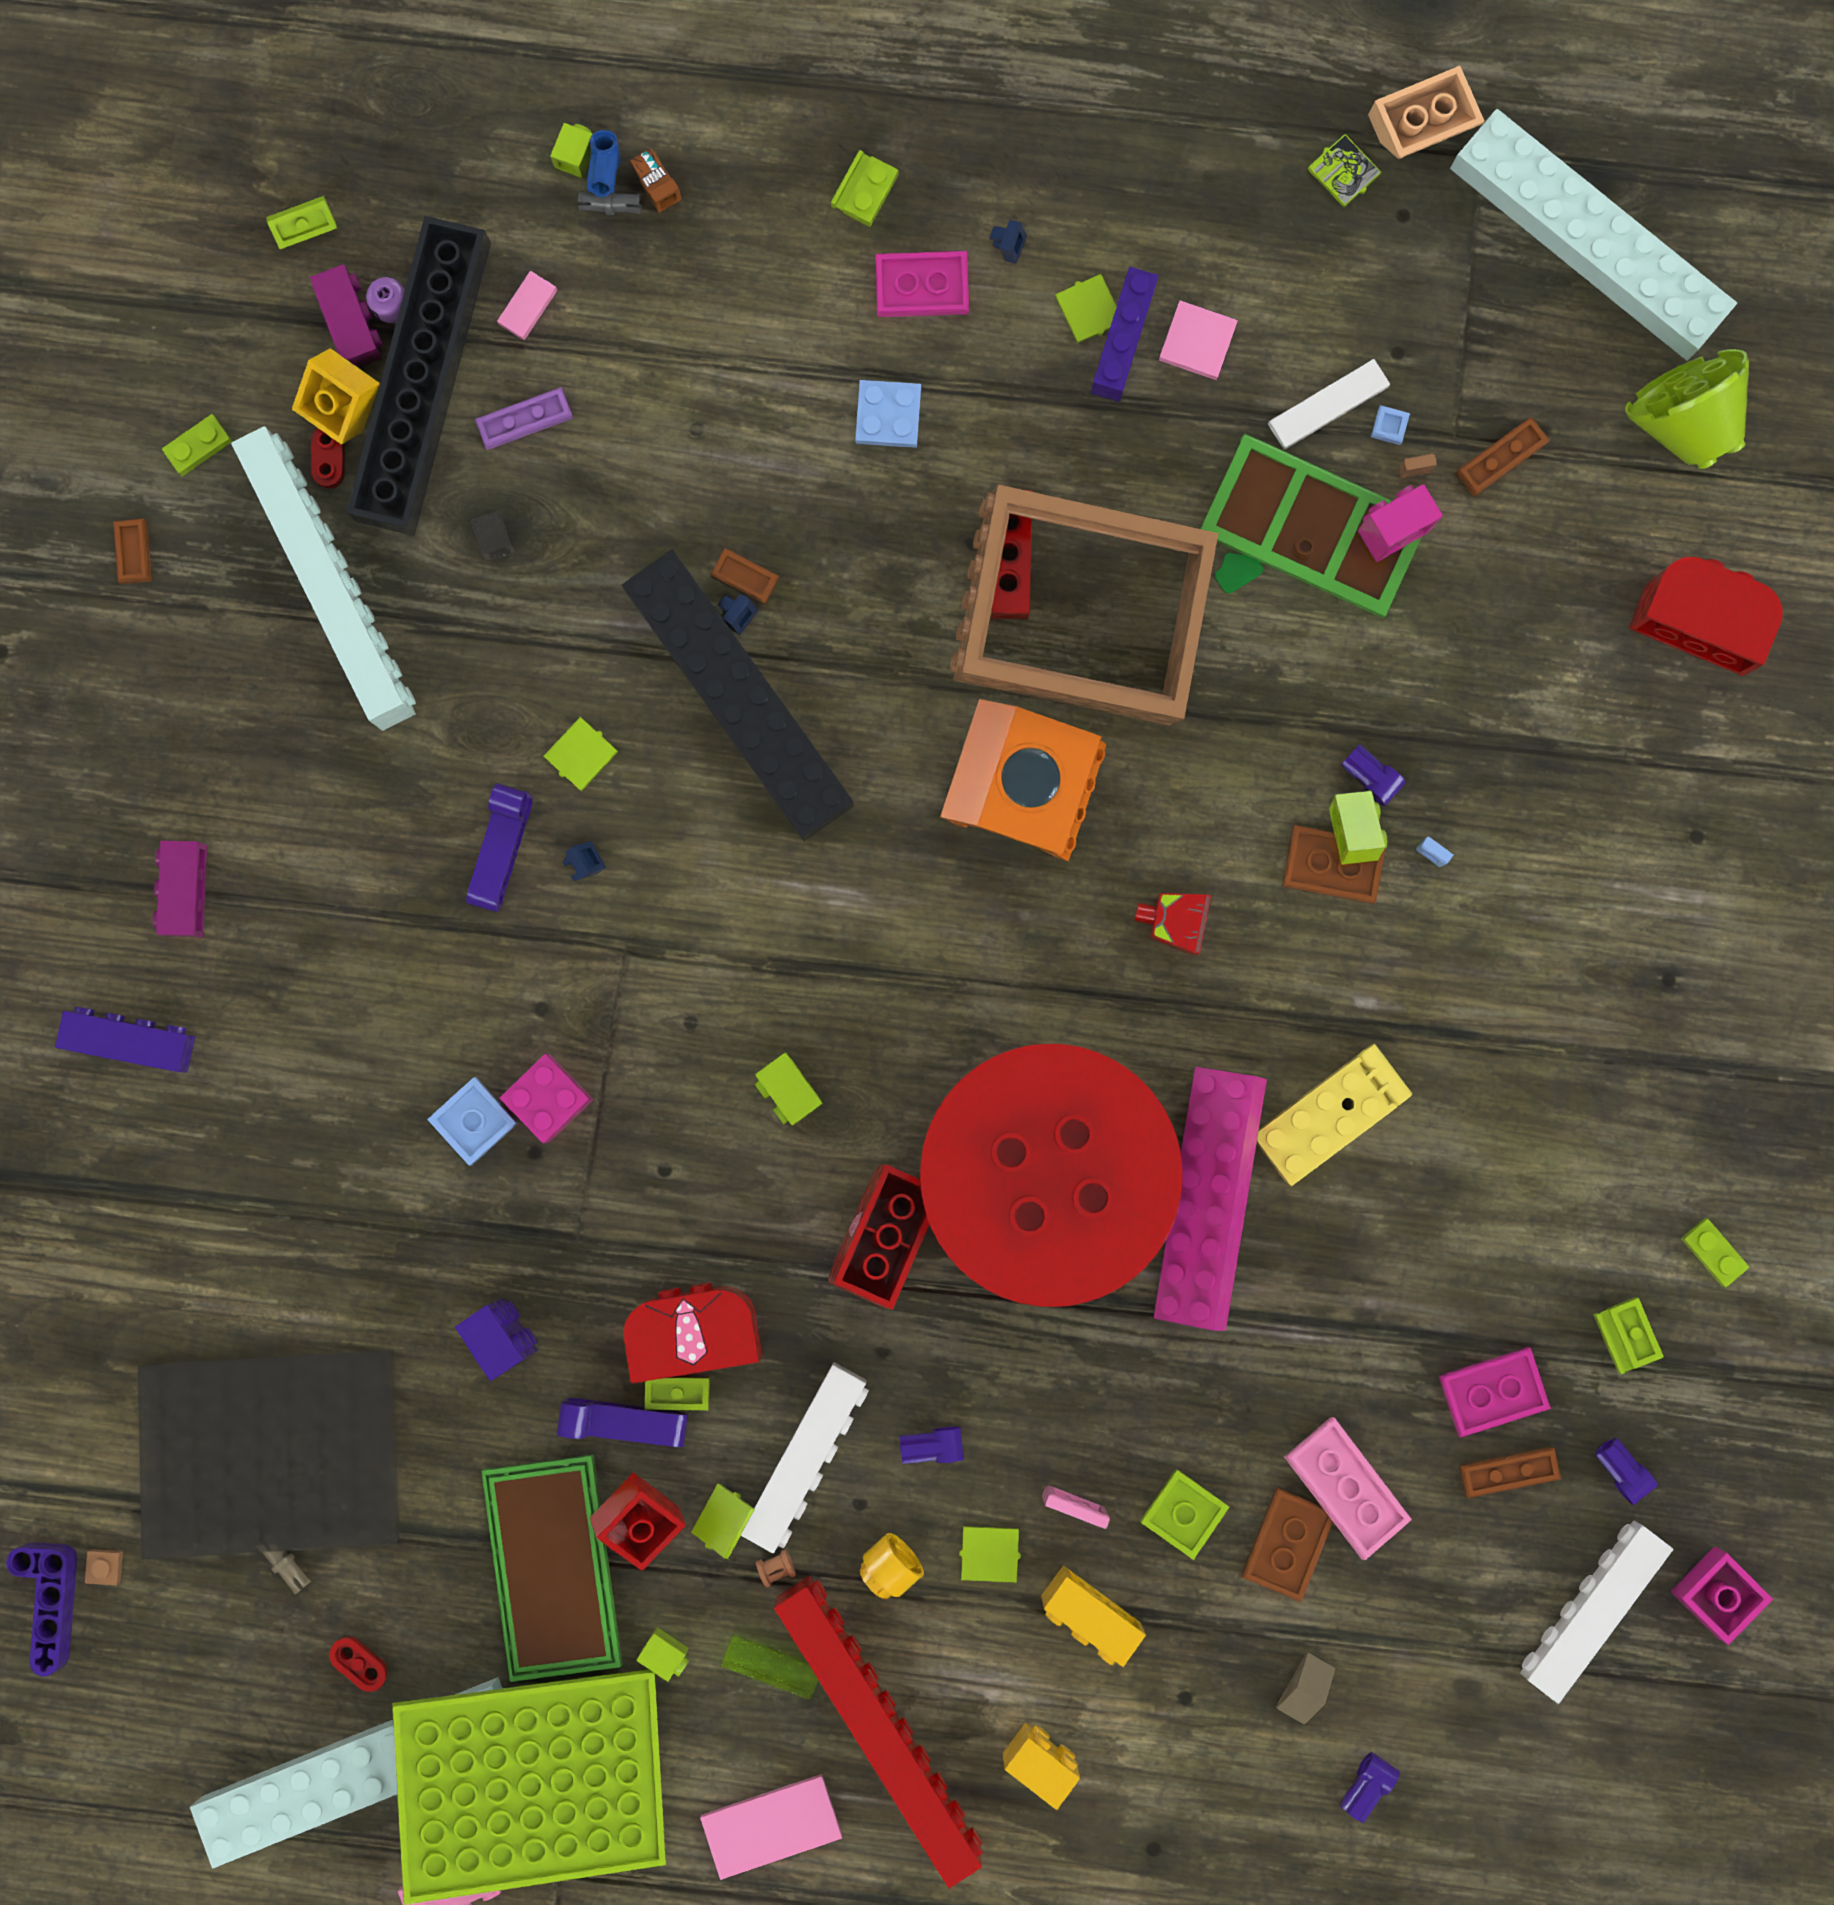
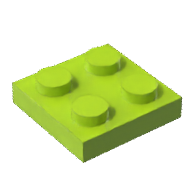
[1140,1469,1229,1560]

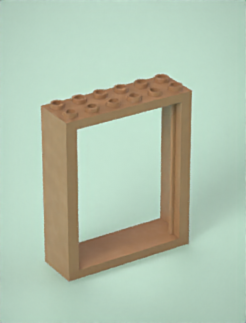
[950,485,1219,725]

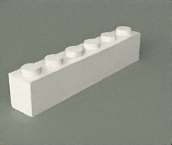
[741,1362,869,1554]
[1520,1520,1674,1704]

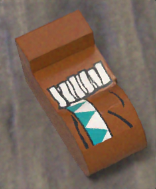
[629,148,682,213]

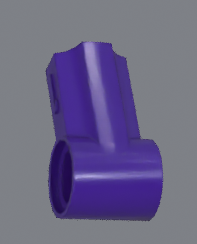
[1341,744,1406,807]
[899,1426,964,1464]
[1594,1437,1658,1506]
[1339,1752,1400,1823]

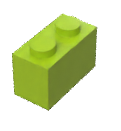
[1329,791,1387,865]
[755,1052,824,1126]

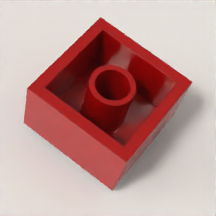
[589,1472,686,1571]

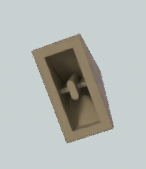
[1276,1651,1336,1724]

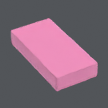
[497,271,558,341]

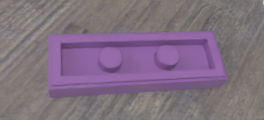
[475,387,573,450]

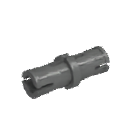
[578,191,643,215]

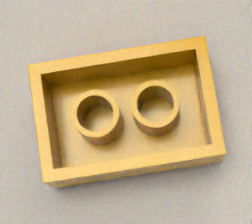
[1041,1565,1146,1667]

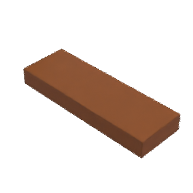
[1456,417,1550,497]
[1459,1446,1561,1498]

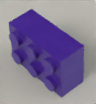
[455,1298,538,1381]

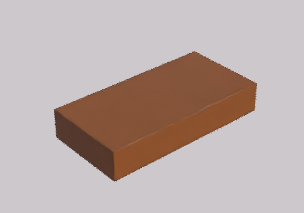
[113,518,152,584]
[710,548,780,605]

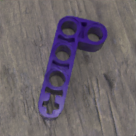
[466,783,533,912]
[557,1398,688,1447]
[6,1542,78,1677]

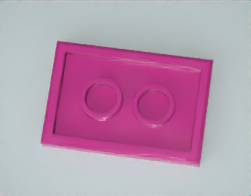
[875,251,969,317]
[1438,1347,1551,1438]

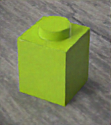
[550,123,593,179]
[636,1627,689,1682]

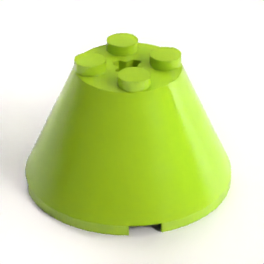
[1625,349,1749,469]

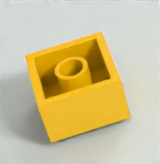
[292,348,380,445]
[1003,1722,1080,1810]

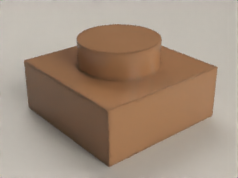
[85,1549,123,1585]

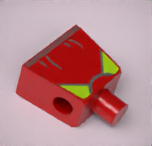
[1134,893,1211,956]

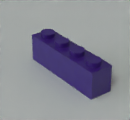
[1091,266,1159,402]
[55,1006,195,1073]

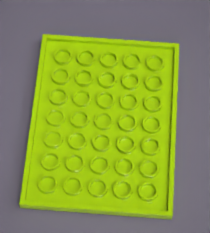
[392,1669,666,1905]

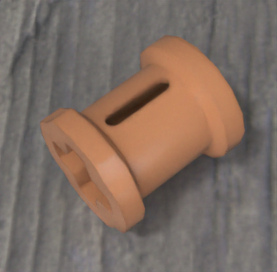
[756,1549,796,1588]

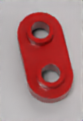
[311,428,345,489]
[329,1636,388,1692]

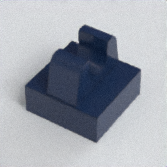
[989,220,1027,264]
[718,594,758,635]
[563,841,606,881]

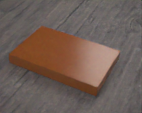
[1282,825,1386,904]
[1241,1487,1333,1602]

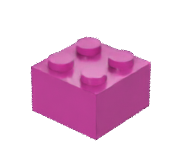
[1358,484,1443,563]
[500,1054,594,1144]
[1670,1546,1773,1645]

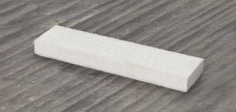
[1268,359,1390,450]

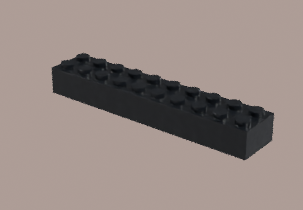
[346,216,491,536]
[621,549,854,842]

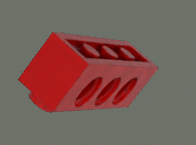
[991,490,1032,620]

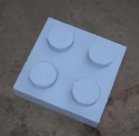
[855,380,921,448]
[427,1077,518,1166]

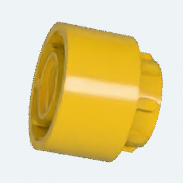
[860,1533,924,1599]

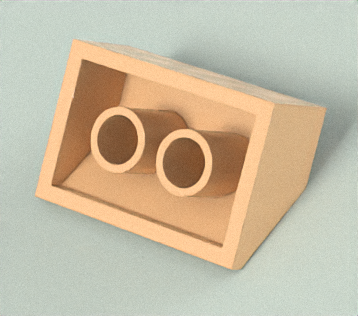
[1368,66,1485,159]

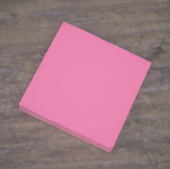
[1159,301,1238,380]
[1042,1485,1110,1529]

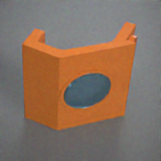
[940,699,1107,861]

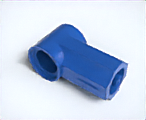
[587,130,621,197]

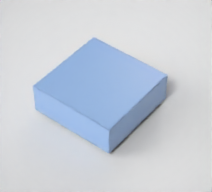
[1371,405,1410,445]
[1416,836,1453,867]

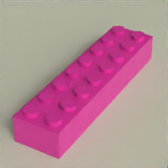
[1154,1067,1267,1331]

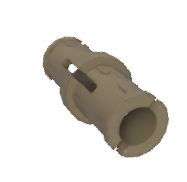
[256,1532,311,1595]

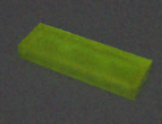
[721,1634,818,1700]

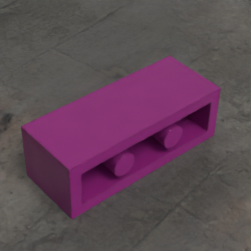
[309,264,383,367]
[153,841,207,938]

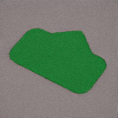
[1215,553,1263,594]

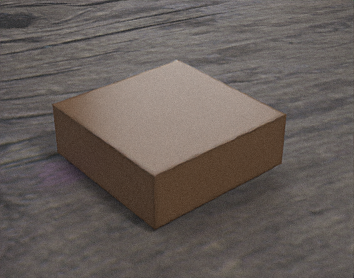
[1398,454,1437,479]

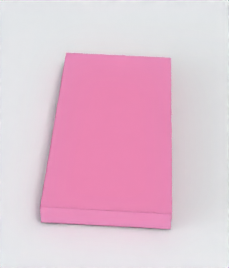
[1284,1417,1412,1560]
[700,1774,842,1880]

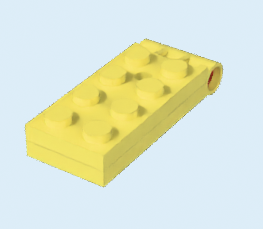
[1257,1043,1412,1186]

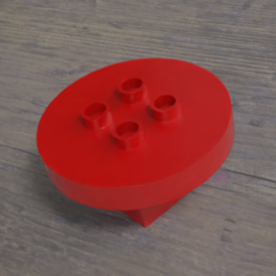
[920,1044,1183,1307]

